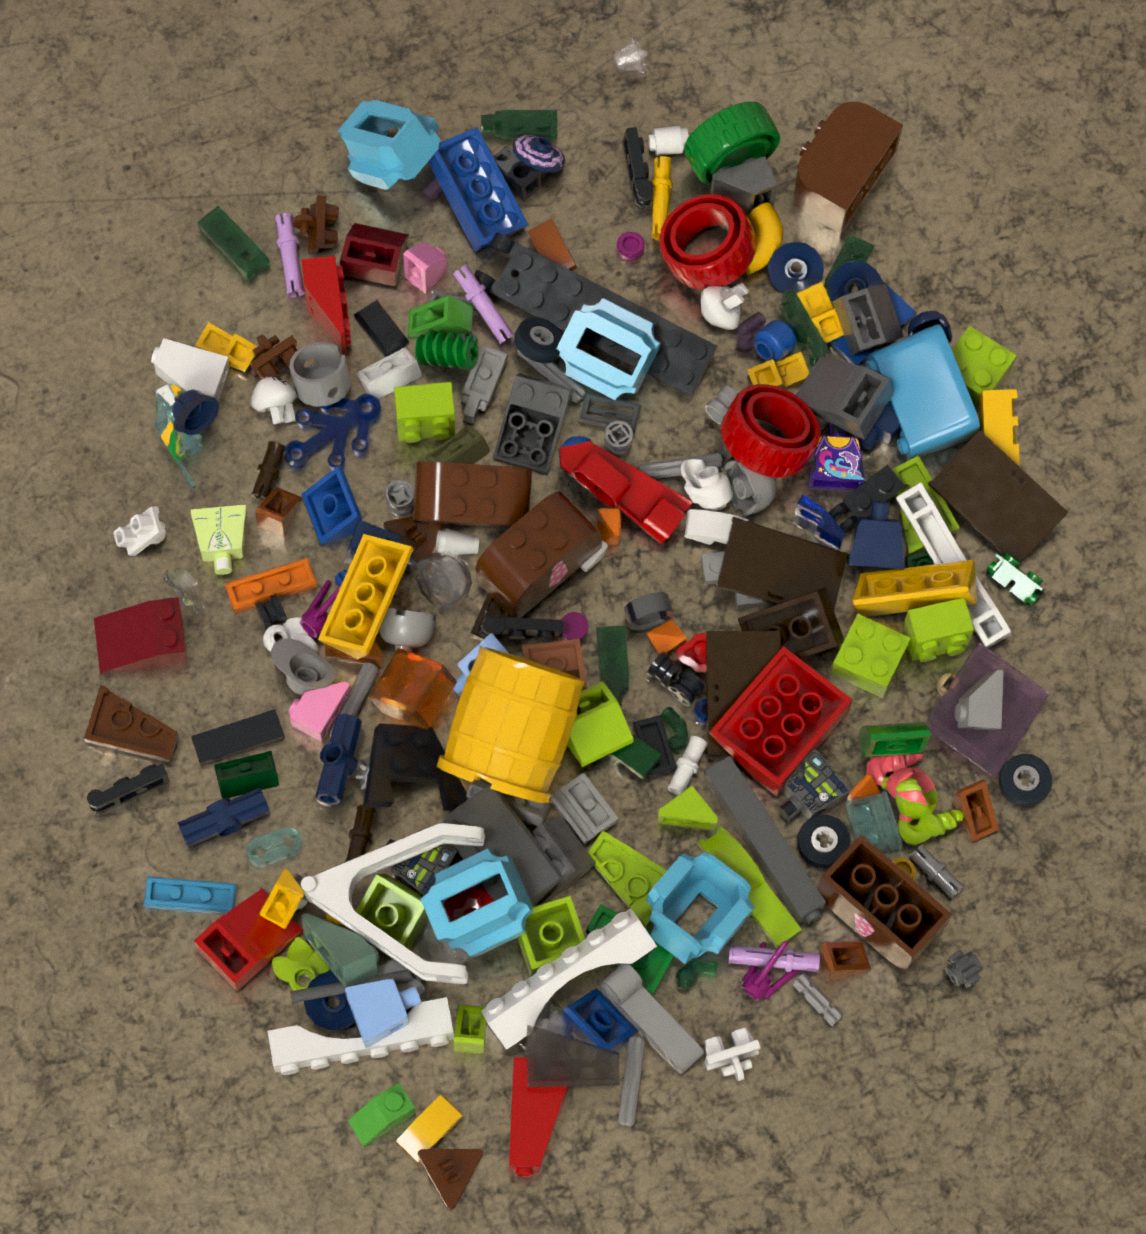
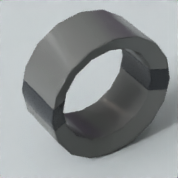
[624,592,674,631]

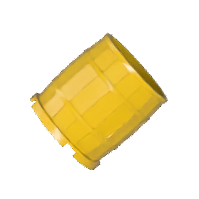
[436,646,585,803]

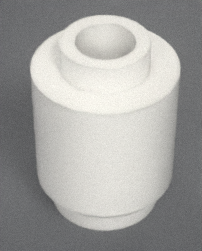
[648,126,689,156]

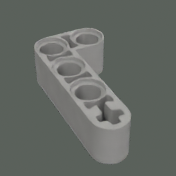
[601,963,704,1074]

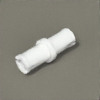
[667,736,707,795]

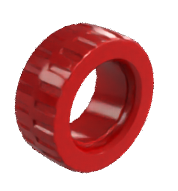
[659,194,757,290]
[721,384,821,478]

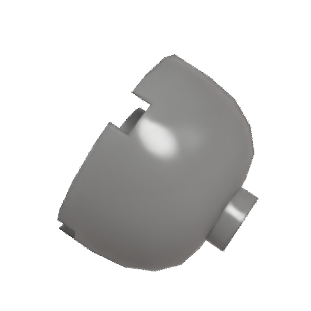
[723,460,777,516]
[379,608,437,653]

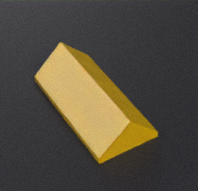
[318,534,414,659]
[853,560,977,617]

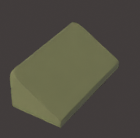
[424,425,490,464]

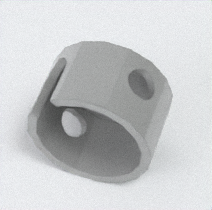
[289,342,351,407]

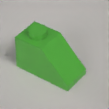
[408,295,473,338]
[348,1082,416,1147]

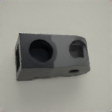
[493,146,542,202]

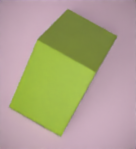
[657,786,718,831]
[454,1004,487,1054]

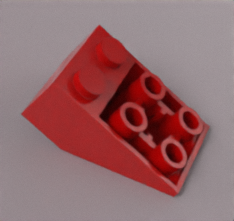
[301,256,351,356]
[194,888,303,992]

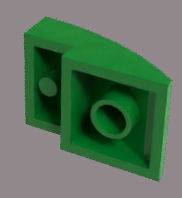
[859,722,931,758]

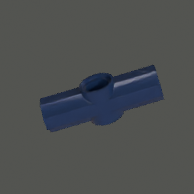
[315,714,362,805]
[178,788,270,847]

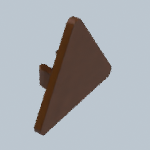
[384,516,443,569]
[417,1149,483,1209]

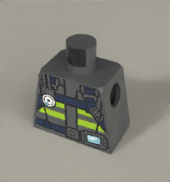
[778,749,852,821]
[386,839,458,897]

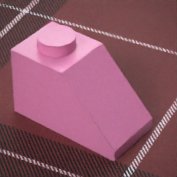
[403,242,448,294]
[288,681,351,742]

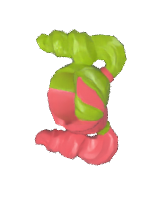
[866,752,964,846]

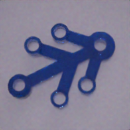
[285,394,381,470]

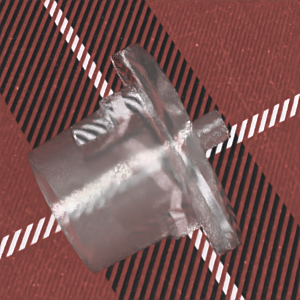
[613,36,647,74]

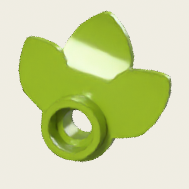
[272,937,330,991]

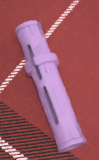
[275,213,305,297]
[452,264,515,344]
[728,944,820,972]

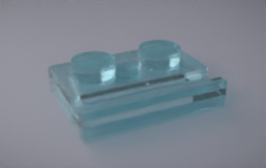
[844,791,903,854]

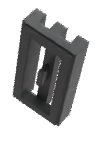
[579,393,641,434]

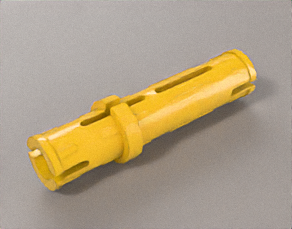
[651,156,673,240]

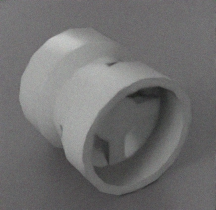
[705,386,738,425]
[604,421,633,458]
[385,480,414,517]

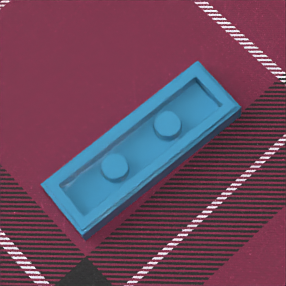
[144,876,237,914]

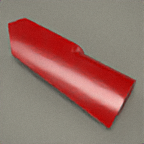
[559,441,692,544]

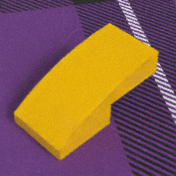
[795,282,844,345]
[194,322,258,372]
[747,352,810,389]
[396,1094,464,1162]

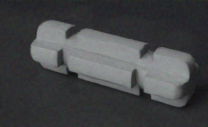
[793,974,843,1025]

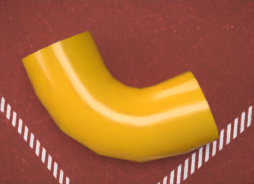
[745,202,784,275]

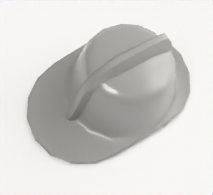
[271,639,335,695]

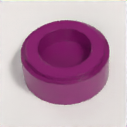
[617,232,645,261]
[560,612,589,641]

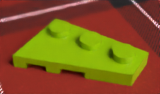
[893,455,960,556]
[588,830,667,928]

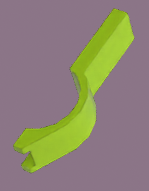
[697,826,802,949]

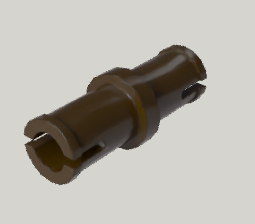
[251,441,286,501]
[345,805,376,862]

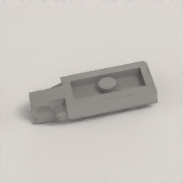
[461,345,508,424]
[466,779,551,826]

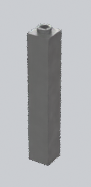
[703,756,826,925]

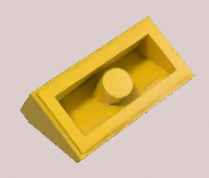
[259,868,305,929]

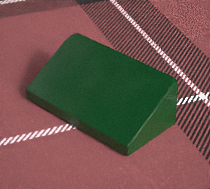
[214,751,279,799]

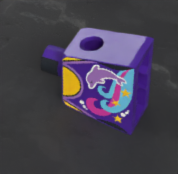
[808,424,865,491]

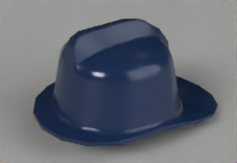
[172,389,219,435]

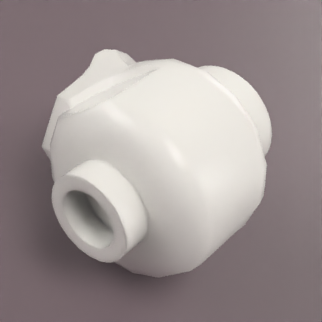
[681,459,733,511]

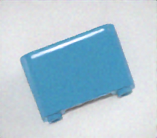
[866,324,980,461]

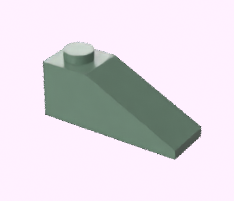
[301,913,379,988]

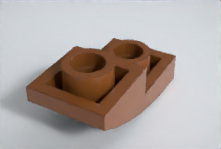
[527,218,577,271]

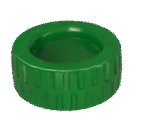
[684,101,780,185]

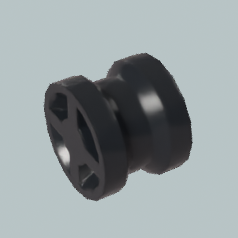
[254,593,287,629]
[647,651,683,688]
[668,669,705,706]

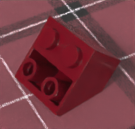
[340,223,409,287]

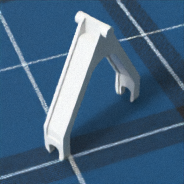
[301,823,485,984]

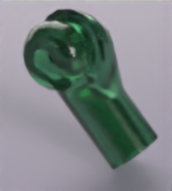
[661,707,690,751]
[676,960,717,989]

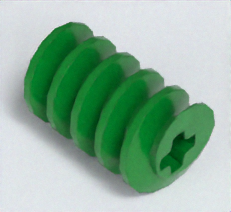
[415,330,478,370]

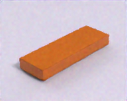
[225,558,317,613]

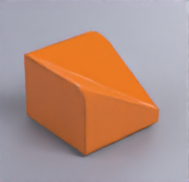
[597,508,621,546]

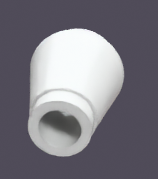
[436,528,479,557]

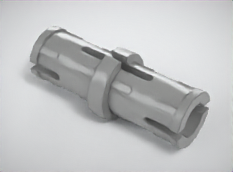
[909,844,965,900]

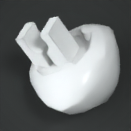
[701,283,749,330]
[250,377,297,424]

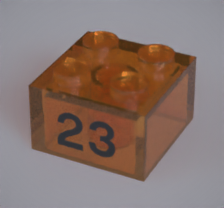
[369,648,457,730]

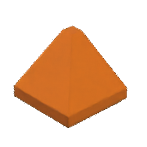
[646,619,687,654]
[847,774,881,806]

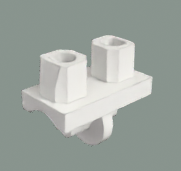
[114,506,166,556]
[704,1027,761,1081]

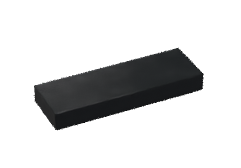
[191,709,285,766]

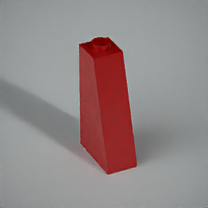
[509,1057,575,1177]

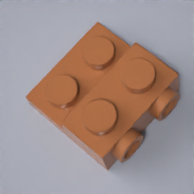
[522,638,587,691]

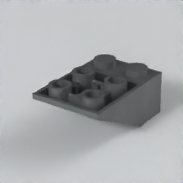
[796,356,894,440]
[493,373,574,473]

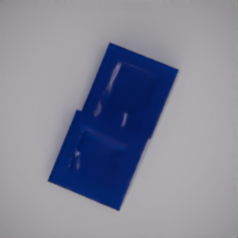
[795,494,845,550]

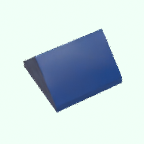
[301,466,362,545]
[563,988,638,1063]

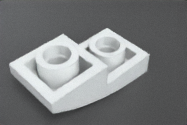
[684,509,749,545]

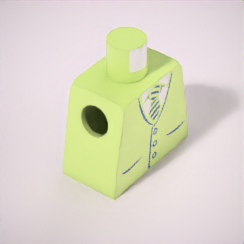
[191,505,248,575]

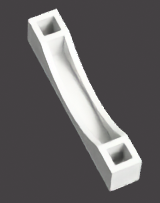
[896,483,1011,650]
[481,908,657,1050]
[267,997,454,1075]

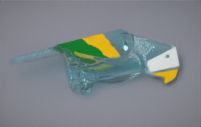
[154,384,203,489]

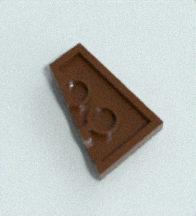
[84,685,178,763]

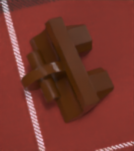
[293,195,339,253]
[249,334,298,379]

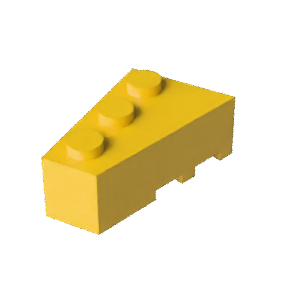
[976,389,1020,467]

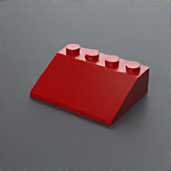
[709,646,853,796]

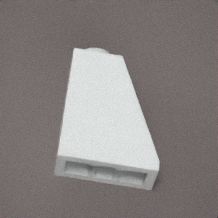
[151,338,230,401]

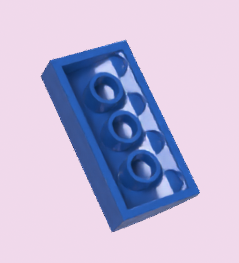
[428,127,529,252]

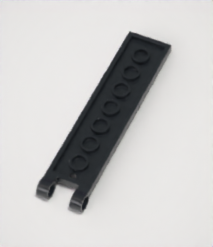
[474,232,718,397]

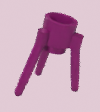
[300,580,342,638]
[741,940,801,1001]

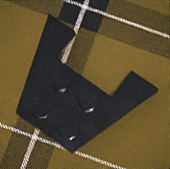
[363,723,469,811]

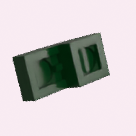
[607,734,662,780]

